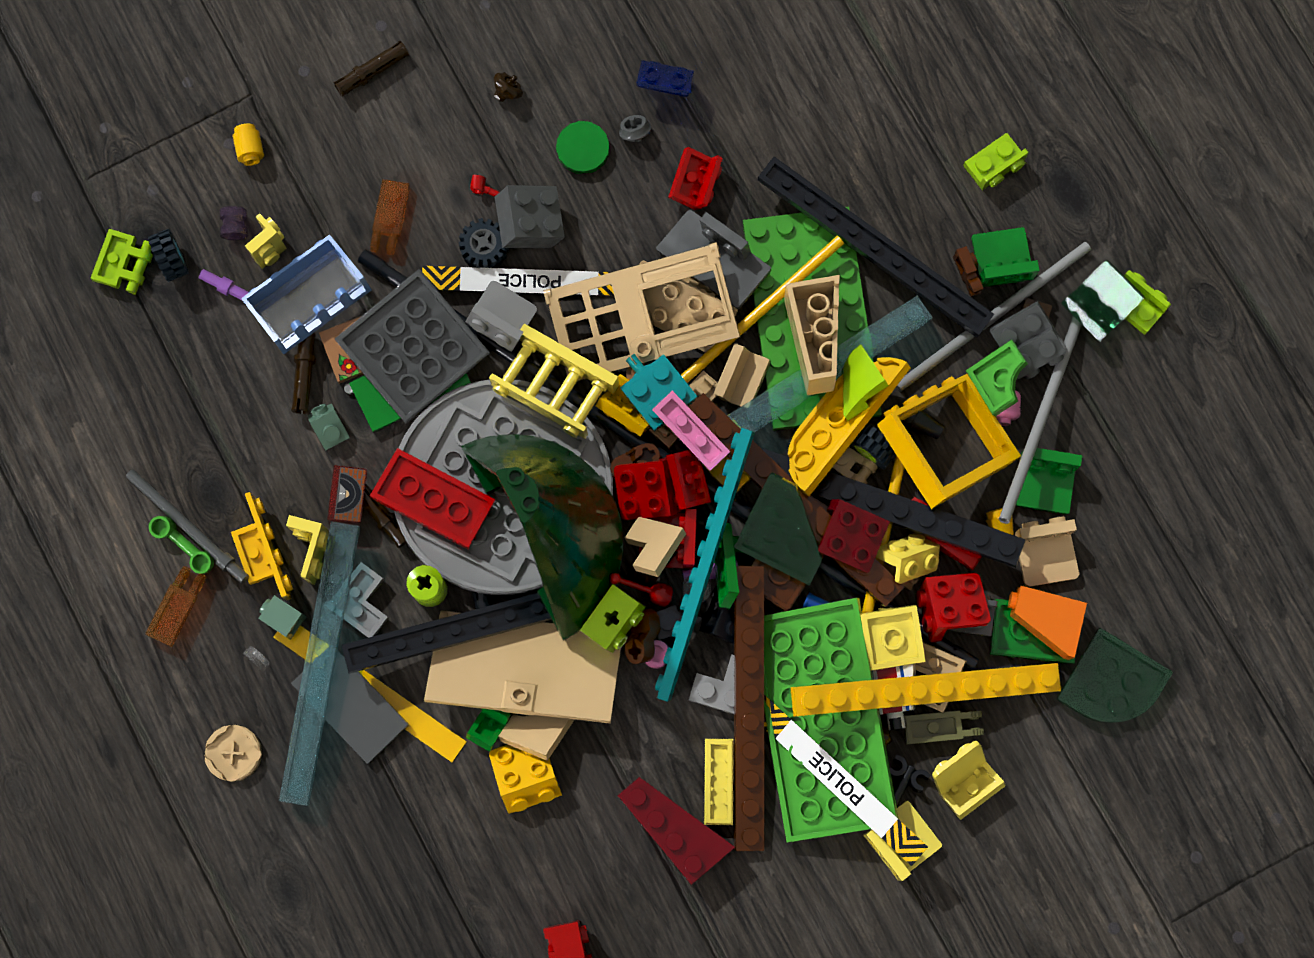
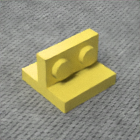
[860,605,926,670]

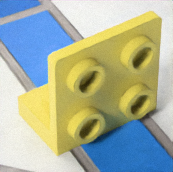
[286,515,333,585]
[863,801,942,881]

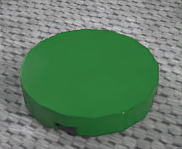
[556,121,609,174]

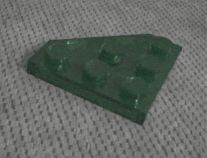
[734,472,823,585]

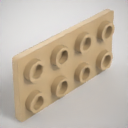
[639,260,738,353]

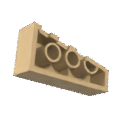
[784,275,840,396]

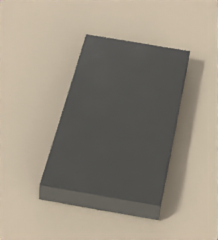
[291,644,410,764]

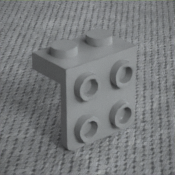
[465,281,537,352]

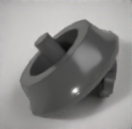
[619,115,651,142]

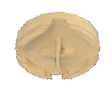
[204,725,262,782]

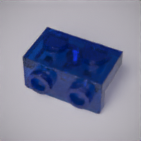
[636,60,694,97]

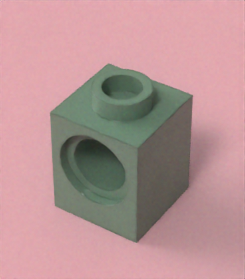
[258,595,306,640]

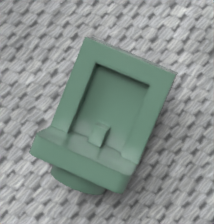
[308,403,350,451]

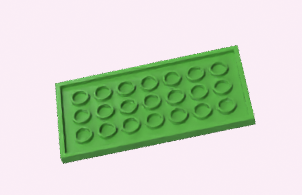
[742,207,882,431]
[764,598,899,842]

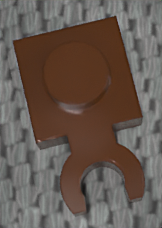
[953,246,984,297]

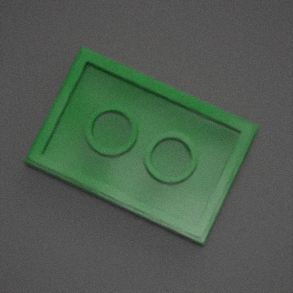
[990,599,1075,664]

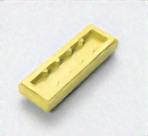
[704,739,733,825]

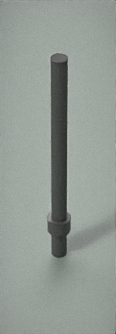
[126,469,249,584]

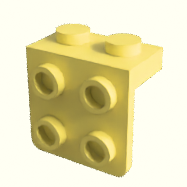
[932,741,1005,820]

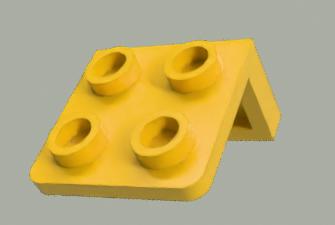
[489,745,562,814]

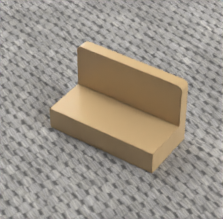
[713,344,771,410]

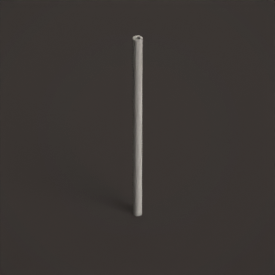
[896,242,1091,392]
[999,313,1084,524]

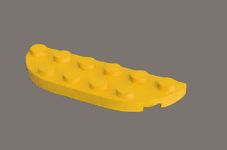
[788,357,911,496]

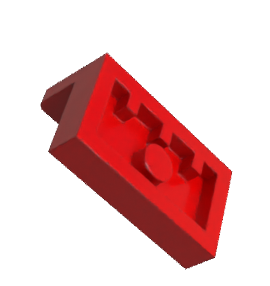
[666,450,711,510]

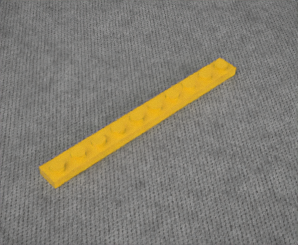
[791,663,1061,717]

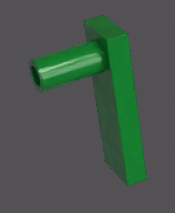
[714,523,762,608]

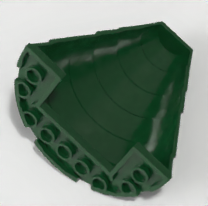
[461,434,623,641]

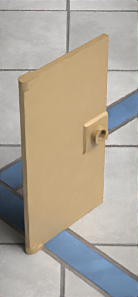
[424,611,621,724]

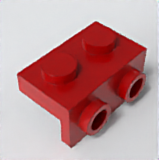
[668,147,723,210]

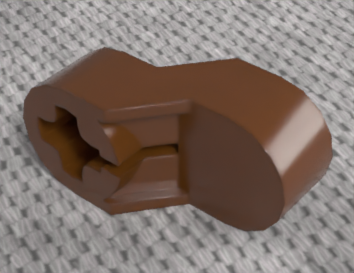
[610,443,661,477]
[625,608,661,664]

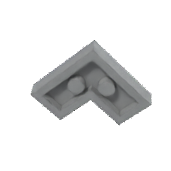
[327,562,389,638]
[688,654,734,714]

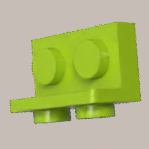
[963,133,1029,190]
[1103,270,1171,335]

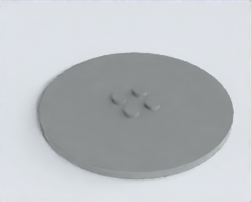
[394,380,613,595]

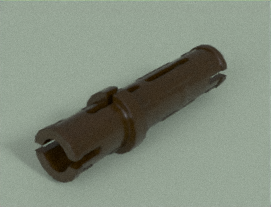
[333,41,409,97]
[291,333,316,414]
[362,482,407,548]

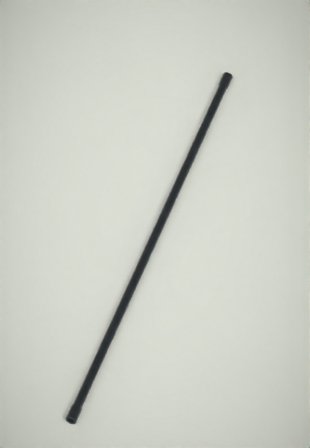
[358,249,979,671]

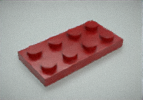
[370,448,496,550]

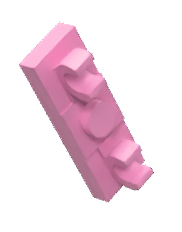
[652,390,730,471]

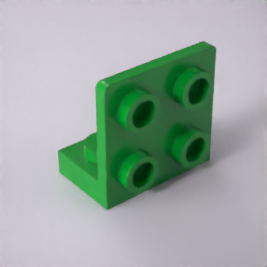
[971,227,1040,287]
[1016,448,1082,515]

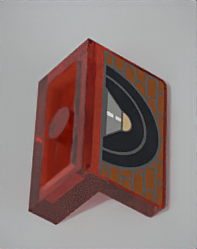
[327,465,367,525]

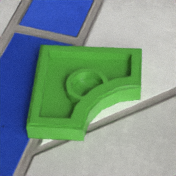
[966,340,1028,417]

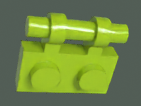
[91,229,153,294]

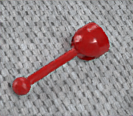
[610,573,673,607]

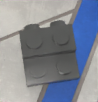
[990,301,1066,379]

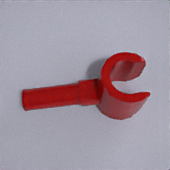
[470,175,499,197]

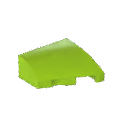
[843,344,889,421]

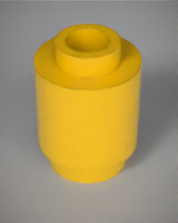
[233,123,264,166]

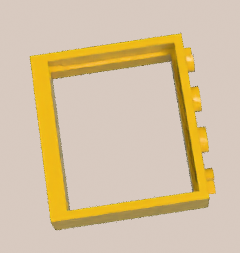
[877,374,1021,509]

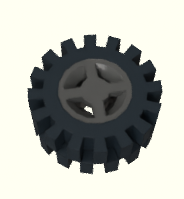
[459,218,509,268]

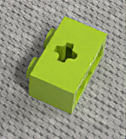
[580,584,645,653]

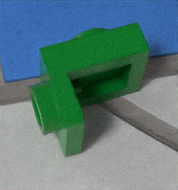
[466,709,510,752]

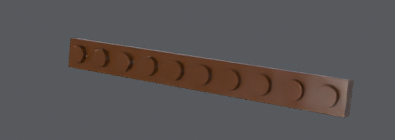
[689,393,905,608]
[734,566,764,851]

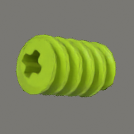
[407,565,448,607]

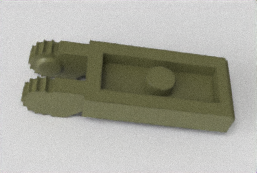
[904,711,984,745]

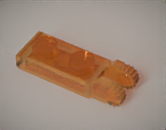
[370,179,410,255]
[145,566,206,647]

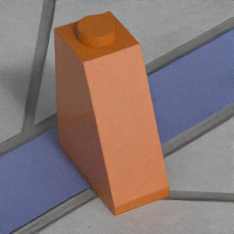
[1008,586,1087,660]

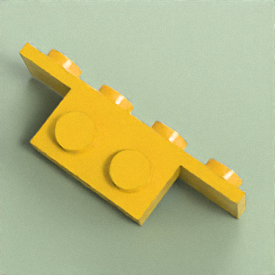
[231,492,293,601]

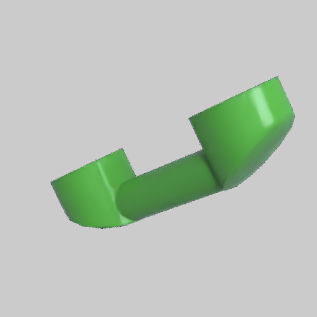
[149,516,214,574]

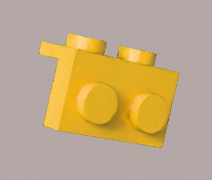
[596,374,650,437]

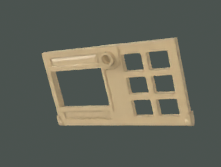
[543,242,740,381]

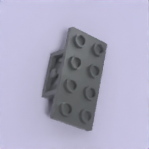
[656,210,772,309]

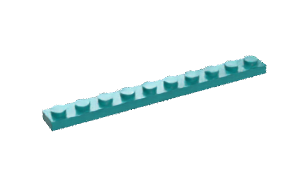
[655,428,755,702]

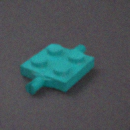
[620,354,698,432]

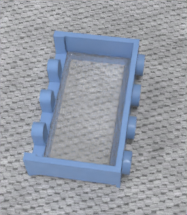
[241,234,372,354]

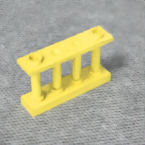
[489,324,619,439]

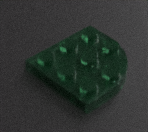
[1056,628,1173,723]

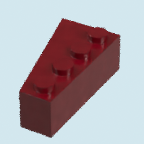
[617,777,735,885]

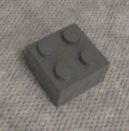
[495,185,565,248]

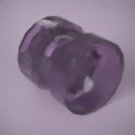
[220,206,248,240]

